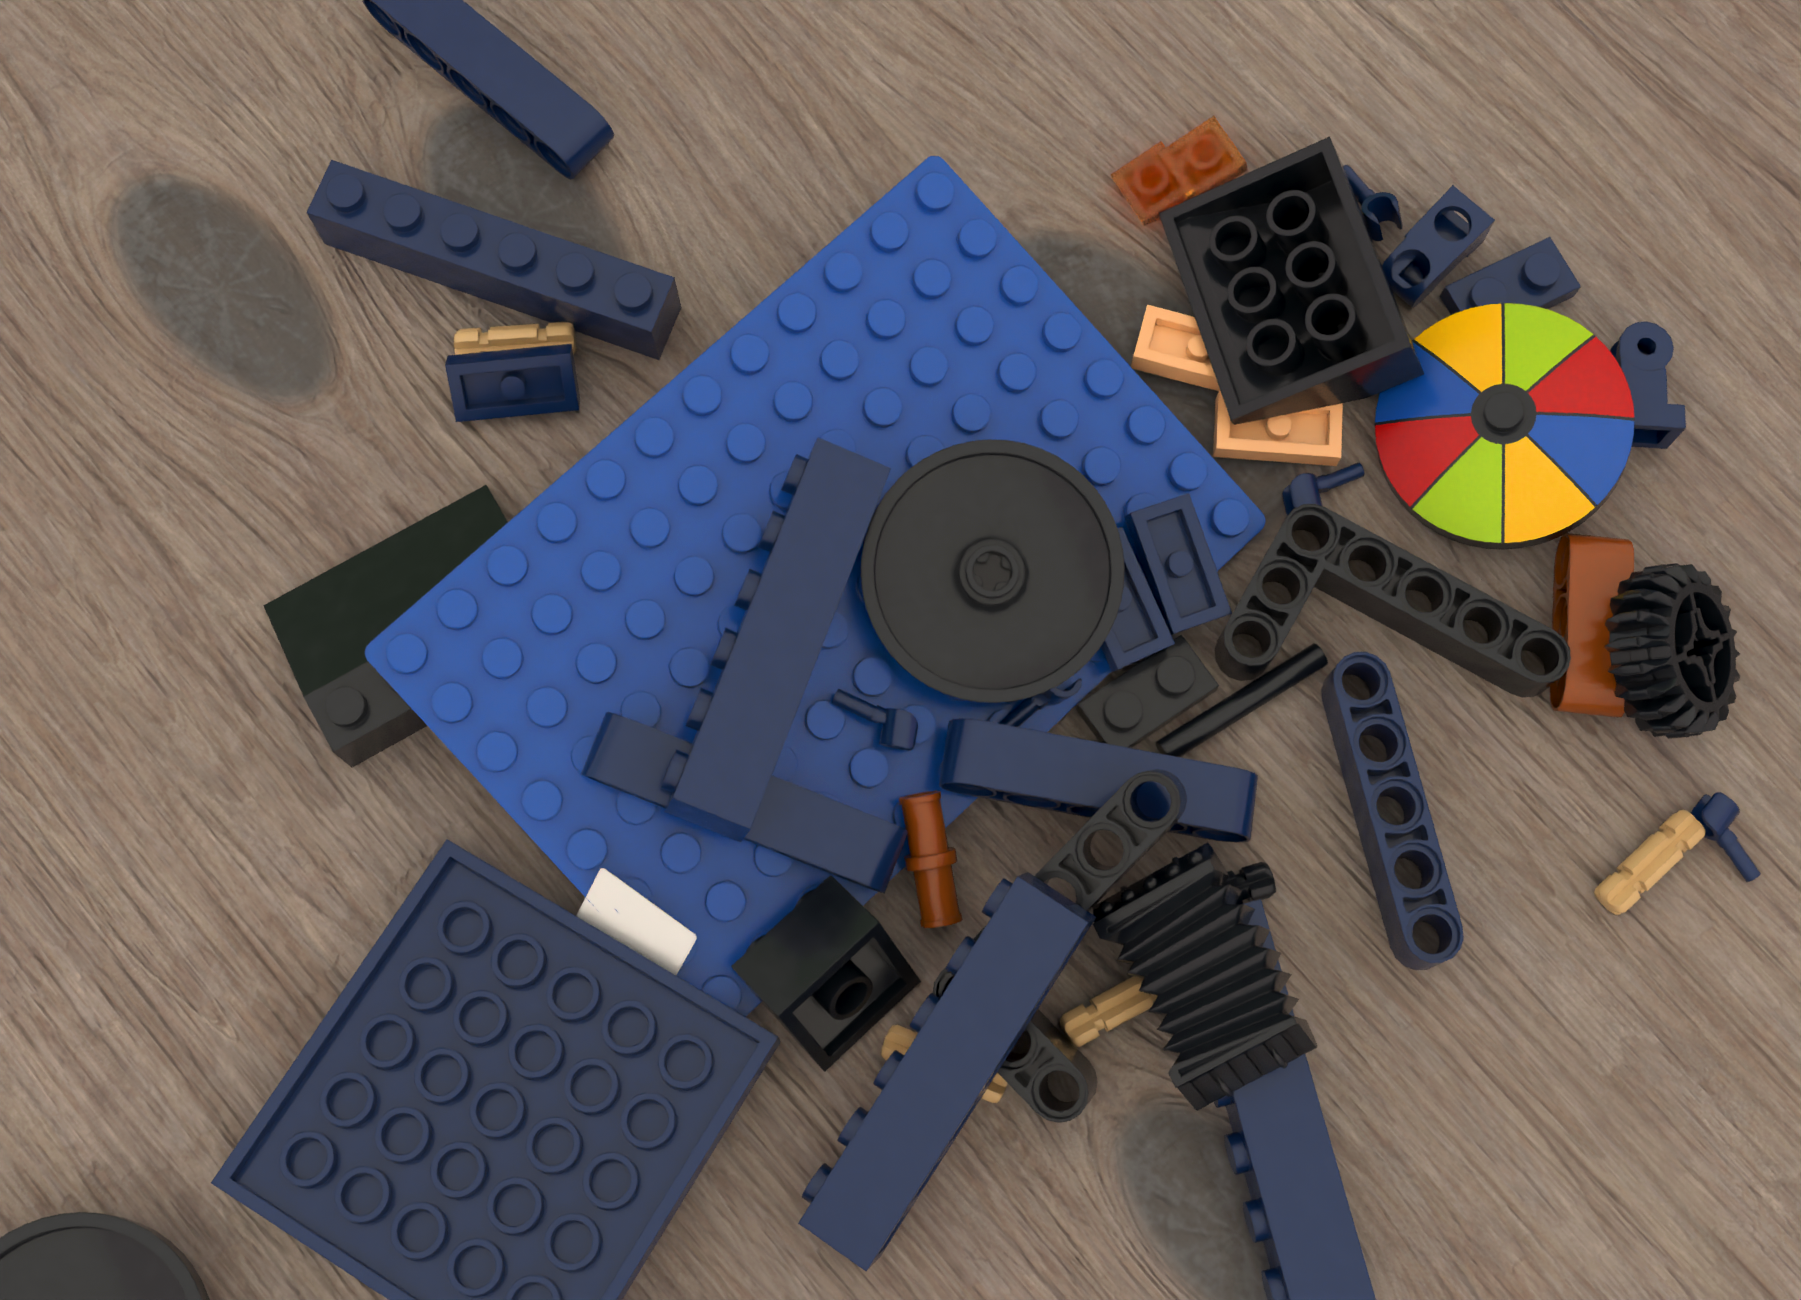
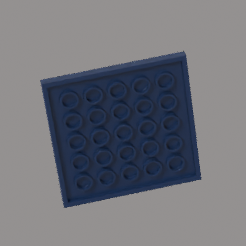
[211,839,781,1300]

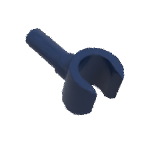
[1344,165,1403,241]
[1282,463,1364,516]
[999,678,1082,727]
[832,689,918,751]
[1691,792,1761,882]

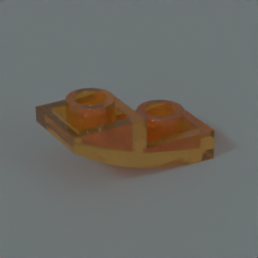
[1111,116,1248,226]

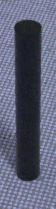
[1155,643,1328,757]

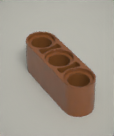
[1550,533,1634,718]

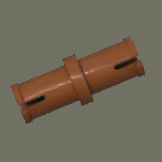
[899,791,963,928]

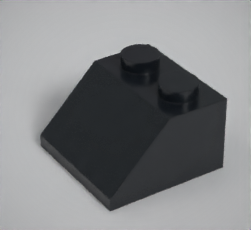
[731,875,921,1072]

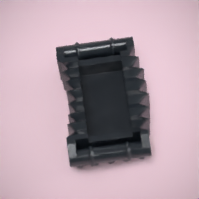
[1092,842,1318,1111]

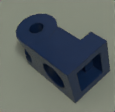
[1382,185,1495,308]
[1609,321,1686,449]

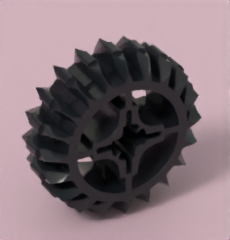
[1604,563,1740,739]

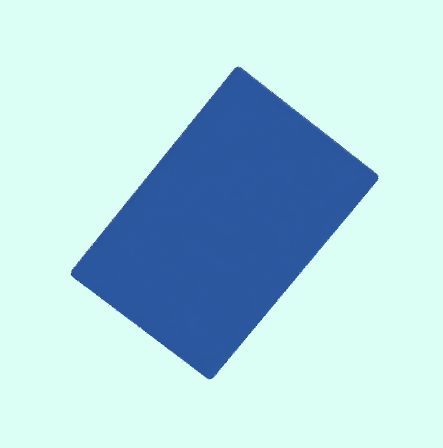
[365,156,1266,1017]

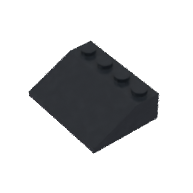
[1159,136,1424,425]
[263,485,508,767]

